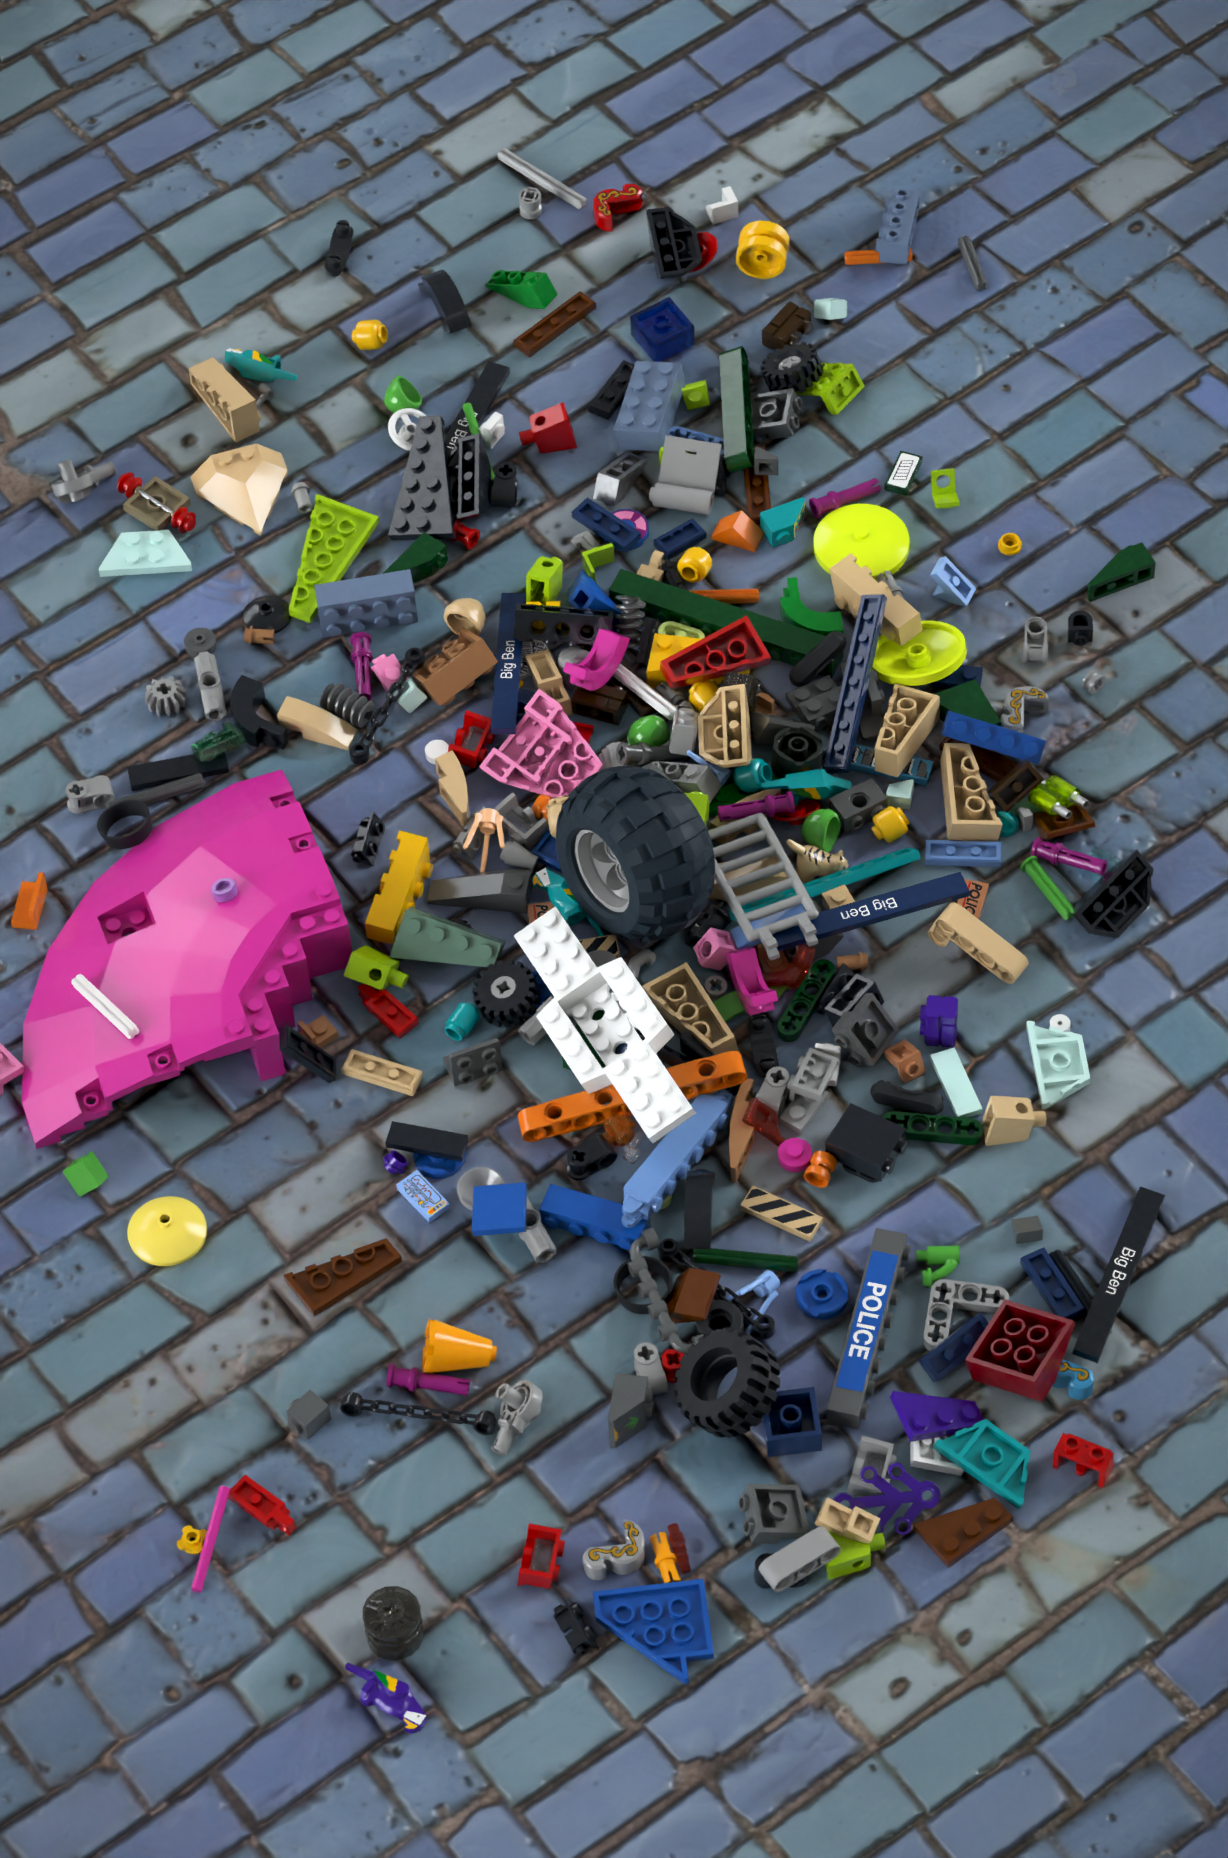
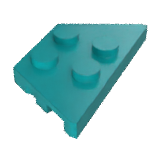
[933,1419,1031,1509]

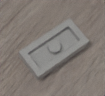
[779,1090,829,1135]

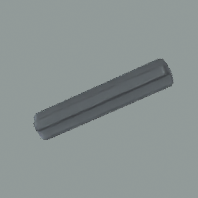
[958,235,987,291]

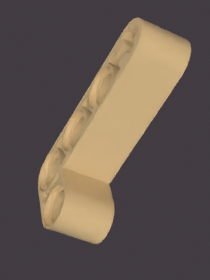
[928,902,1029,984]

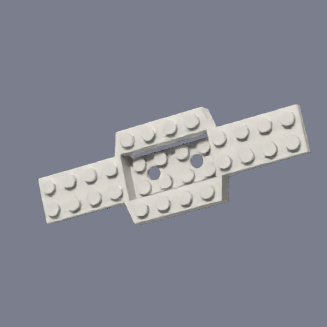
[513,907,696,1143]

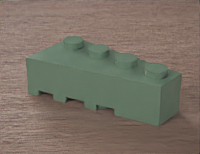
[390,907,506,967]

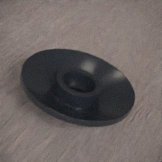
[243,596,291,633]

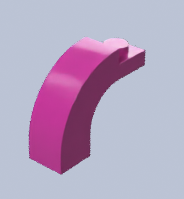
[563,628,630,691]
[725,947,778,1016]

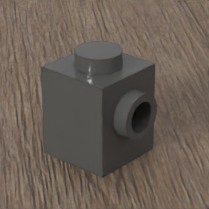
[287,1390,331,1440]

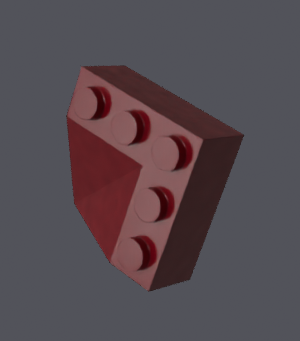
[965,1299,1075,1402]

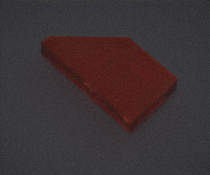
[742,1097,785,1147]

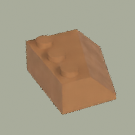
[411,627,498,706]

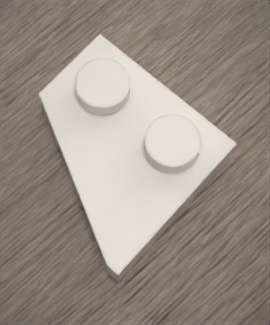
[910,1436,964,1476]

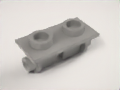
[453,807,485,860]

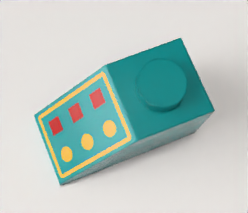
[760,497,806,548]

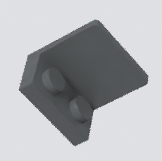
[443,1038,503,1087]

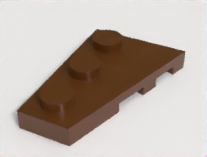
[913,1497,1013,1568]

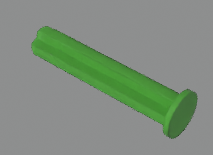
[1020,856,1074,920]

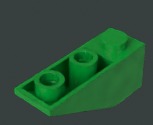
[485,270,558,309]

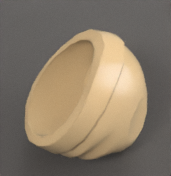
[444,598,486,636]

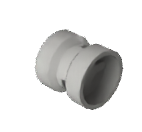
[518,187,542,219]

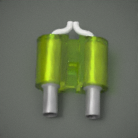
[1028,775,1089,819]

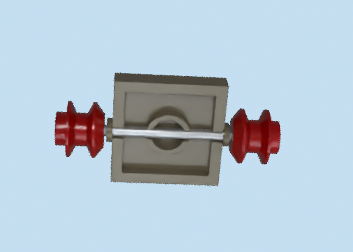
[117,472,196,533]

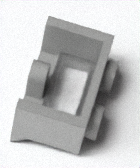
[494,792,549,850]
[847,1436,897,1497]

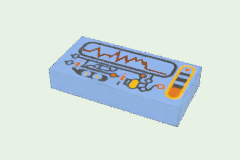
[396,1170,450,1223]

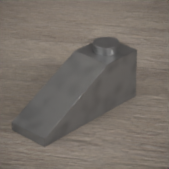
[593,452,648,506]

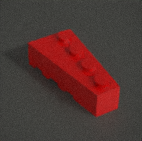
[659,615,771,689]

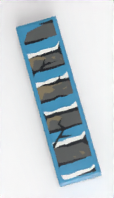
[850,744,934,786]

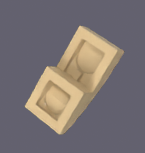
[815,1497,880,1544]

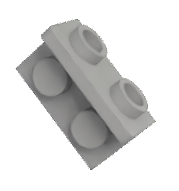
[787,1048,839,1102]

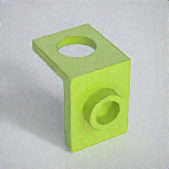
[681,380,710,410]
[931,468,960,509]
[582,543,615,582]

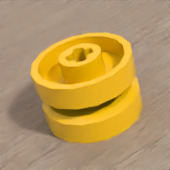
[736,220,789,279]

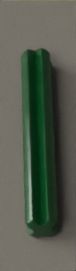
[693,1248,798,1272]

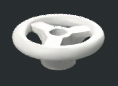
[388,408,426,451]

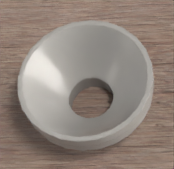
[457,1167,504,1211]

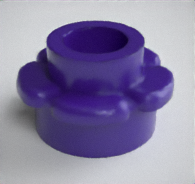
[384,1150,408,1174]

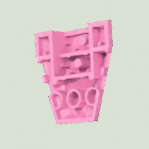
[479,689,603,799]

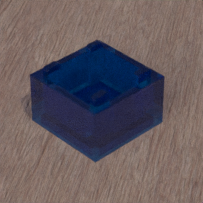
[630,297,695,362]

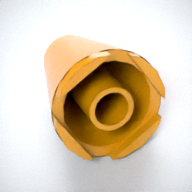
[422,1319,497,1373]

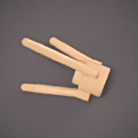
[463,808,505,873]

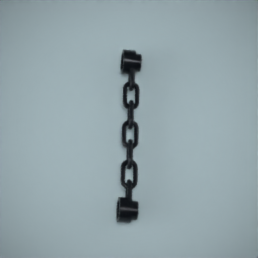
[350,648,425,765]
[658,1238,775,1339]
[340,1392,497,1435]

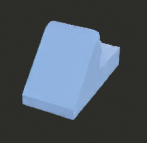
[930,556,976,607]

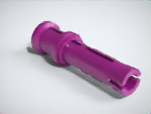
[809,478,881,519]
[350,632,373,702]
[717,791,795,822]
[1031,837,1108,876]
[386,1363,470,1396]

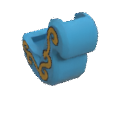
[1052,1359,1094,1400]

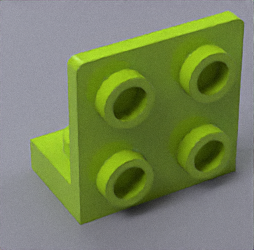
[796,362,865,415]

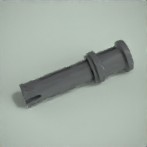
[616,742,690,765]

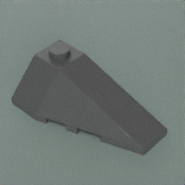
[427,868,535,914]

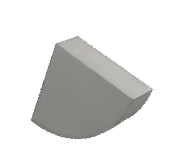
[571,531,601,550]
[1015,807,1033,833]

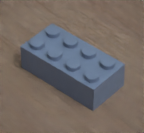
[614,361,686,451]
[314,569,418,638]

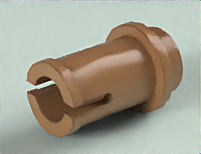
[244,626,275,645]
[836,951,869,972]

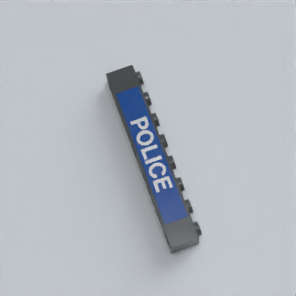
[827,1228,911,1429]

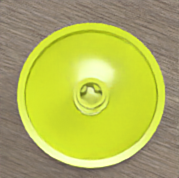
[813,504,910,581]
[872,621,967,686]

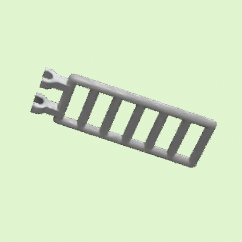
[708,813,819,961]

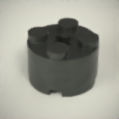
[771,726,823,778]

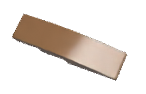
[729,1078,755,1183]

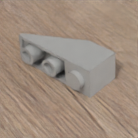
[650,761,721,804]

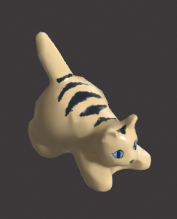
[787,839,848,883]

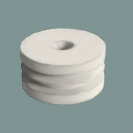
[1049,1014,1070,1032]

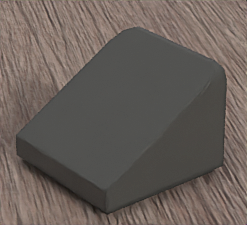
[754,447,778,475]
[1011,1216,1043,1244]

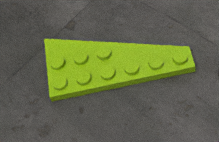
[289,494,379,624]

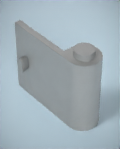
[649,435,722,515]

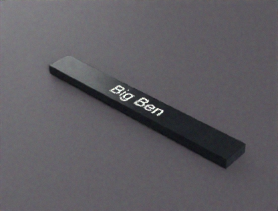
[445,361,510,455]
[1072,1186,1165,1363]

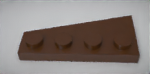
[284,1238,402,1317]

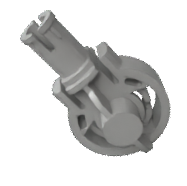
[51,459,116,504]
[491,1380,543,1456]

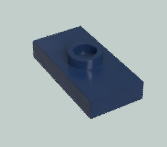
[654,518,707,560]

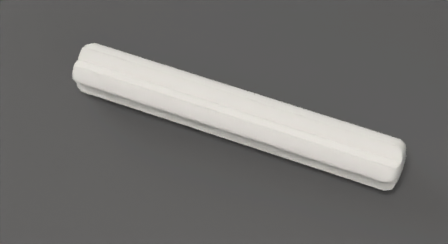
[612,664,678,720]
[71,974,139,1039]

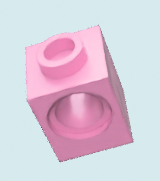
[693,927,738,971]

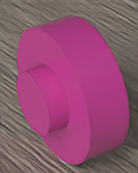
[778,1138,812,1172]

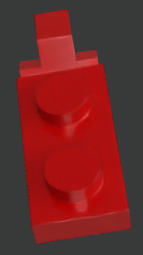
[358,983,419,1039]
[228,1475,296,1536]

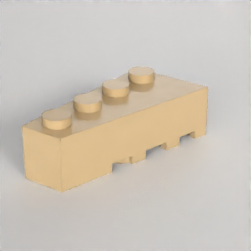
[188,357,261,442]
[829,553,923,646]
[874,683,940,778]
[940,743,1002,842]
[642,962,739,1055]

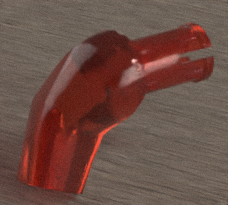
[763,944,816,990]

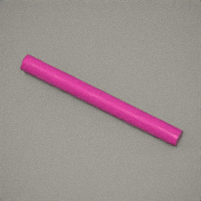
[191,1486,230,1593]

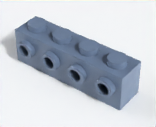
[876,189,920,265]

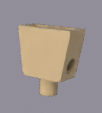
[981,1096,1046,1146]

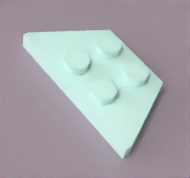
[99,530,192,577]
[1026,1021,1090,1109]

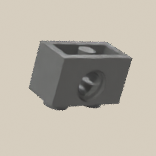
[829,778,888,834]

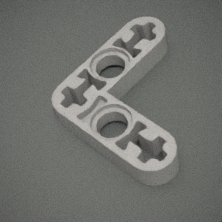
[924,1279,1009,1351]

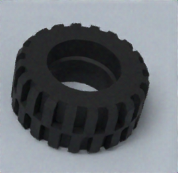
[674,1328,780,1438]

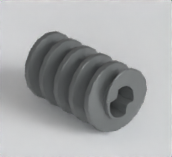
[613,595,646,648]
[320,683,375,728]

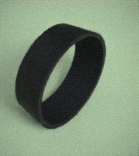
[97,800,152,849]
[614,1256,672,1314]

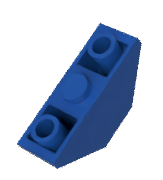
[568,570,621,632]

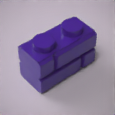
[920,995,958,1048]

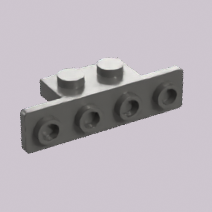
[840,661,885,741]

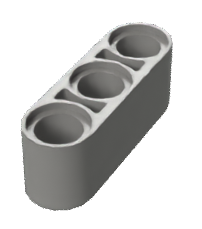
[758,1526,841,1592]

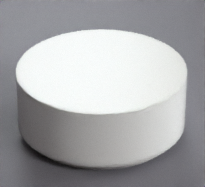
[425,740,449,764]

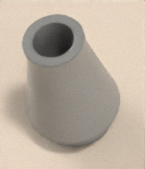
[500,841,539,870]

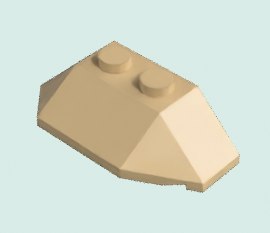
[698,684,752,768]

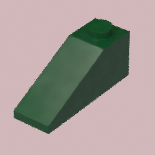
[383,532,448,583]
[1087,542,1156,602]

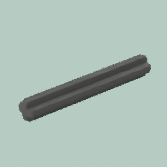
[109,773,204,807]

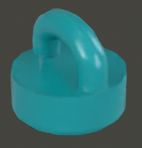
[996,810,1018,837]

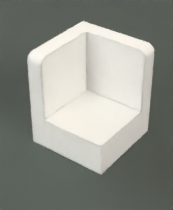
[706,186,739,225]

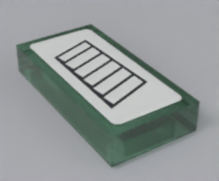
[884,451,923,496]

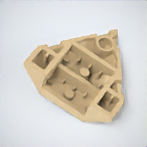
[191,443,288,536]

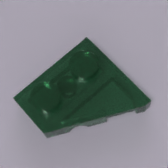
[191,721,246,762]

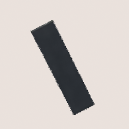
[127,748,229,791]

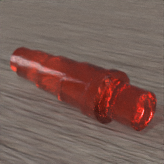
[667,1523,691,1574]

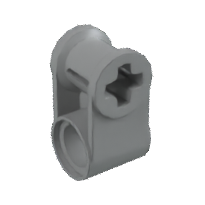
[1023,617,1048,664]
[65,775,115,814]
[754,1066,790,1119]
[634,1342,668,1395]

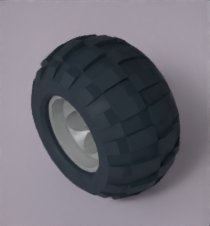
[556,765,715,943]

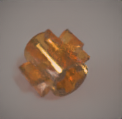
[602,1114,636,1146]

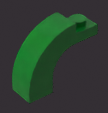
[780,577,843,636]

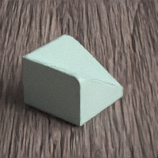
[814,298,847,320]
[393,677,428,713]
[886,780,914,809]

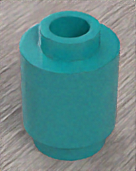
[444,1002,480,1041]

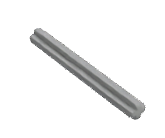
[498,148,587,209]

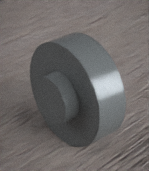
[184,628,216,658]

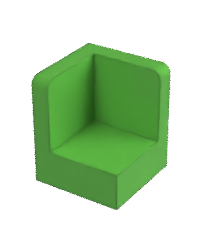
[62,1151,109,1196]

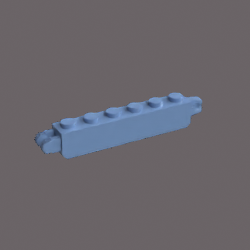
[621,1090,733,1228]

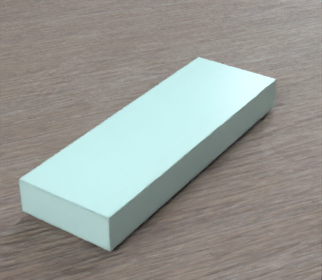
[930,1047,982,1118]

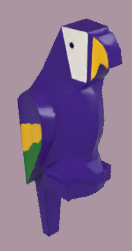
[345,1663,427,1733]

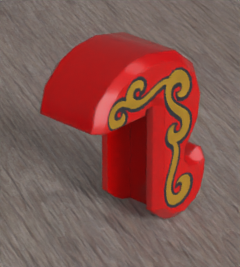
[593,184,643,232]

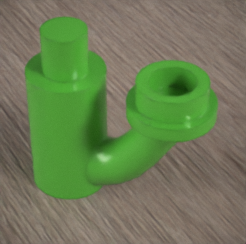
[916,1246,960,1288]

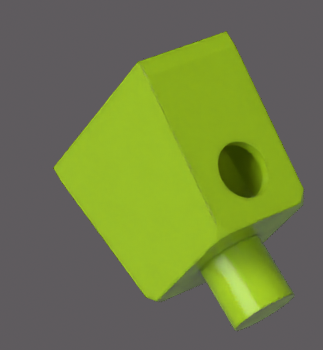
[526,556,563,605]
[343,945,409,990]
[825,1530,885,1580]

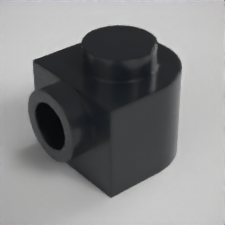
[1067,611,1093,646]

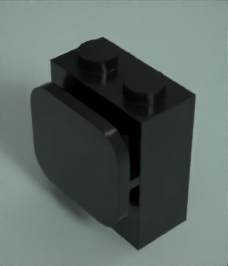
[825,1103,908,1182]

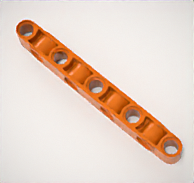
[517,1051,747,1142]

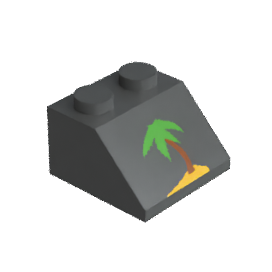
[608,1373,654,1448]

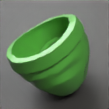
[383,375,422,413]
[627,715,671,746]
[801,809,841,853]

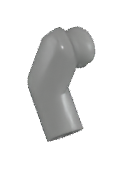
[628,949,656,979]

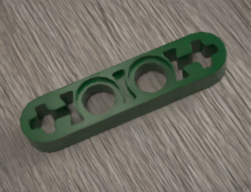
[777,959,835,1042]
[882,1111,983,1145]

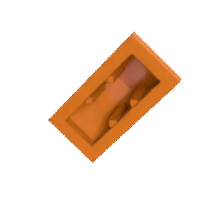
[711,510,764,552]

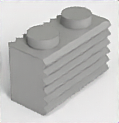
[669,708,699,756]

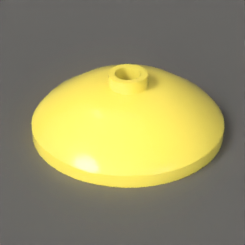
[127,1196,207,1266]

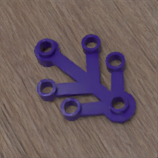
[833,1462,941,1535]

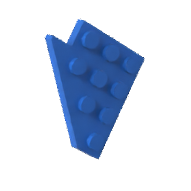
[593,1579,714,1684]

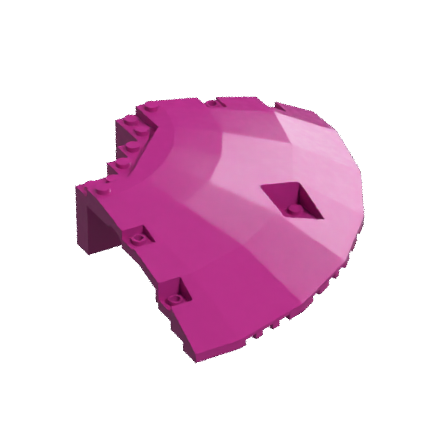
[22,769,352,1149]

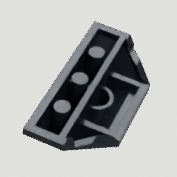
[646,207,703,279]
[447,433,491,521]
[1072,850,1153,939]

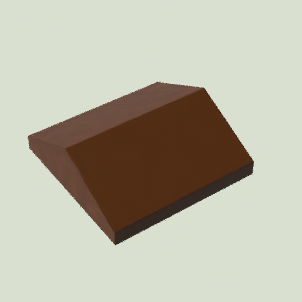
[1032,803,1095,839]
[667,1268,721,1324]

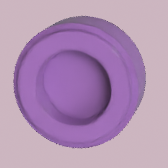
[211,878,238,902]

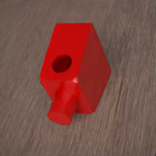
[519,402,577,454]

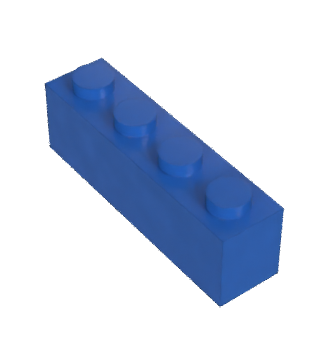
[941,710,1046,765]
[539,1184,651,1251]

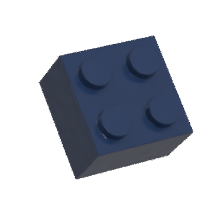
[762,1387,822,1457]

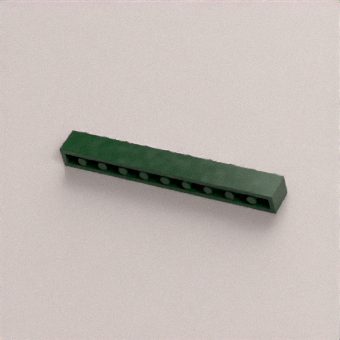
[609,569,843,678]

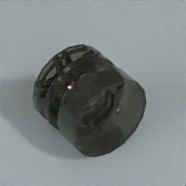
[362,1586,424,1660]

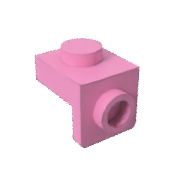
[370,653,408,692]

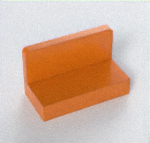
[11,872,48,930]

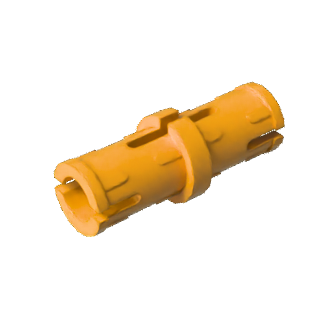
[649,1532,681,1583]

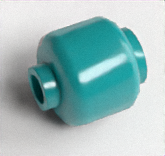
[734,758,772,793]

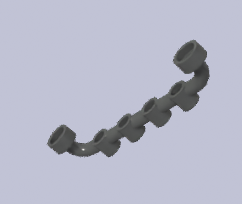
[628,1227,703,1354]

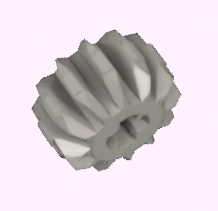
[144,676,186,717]

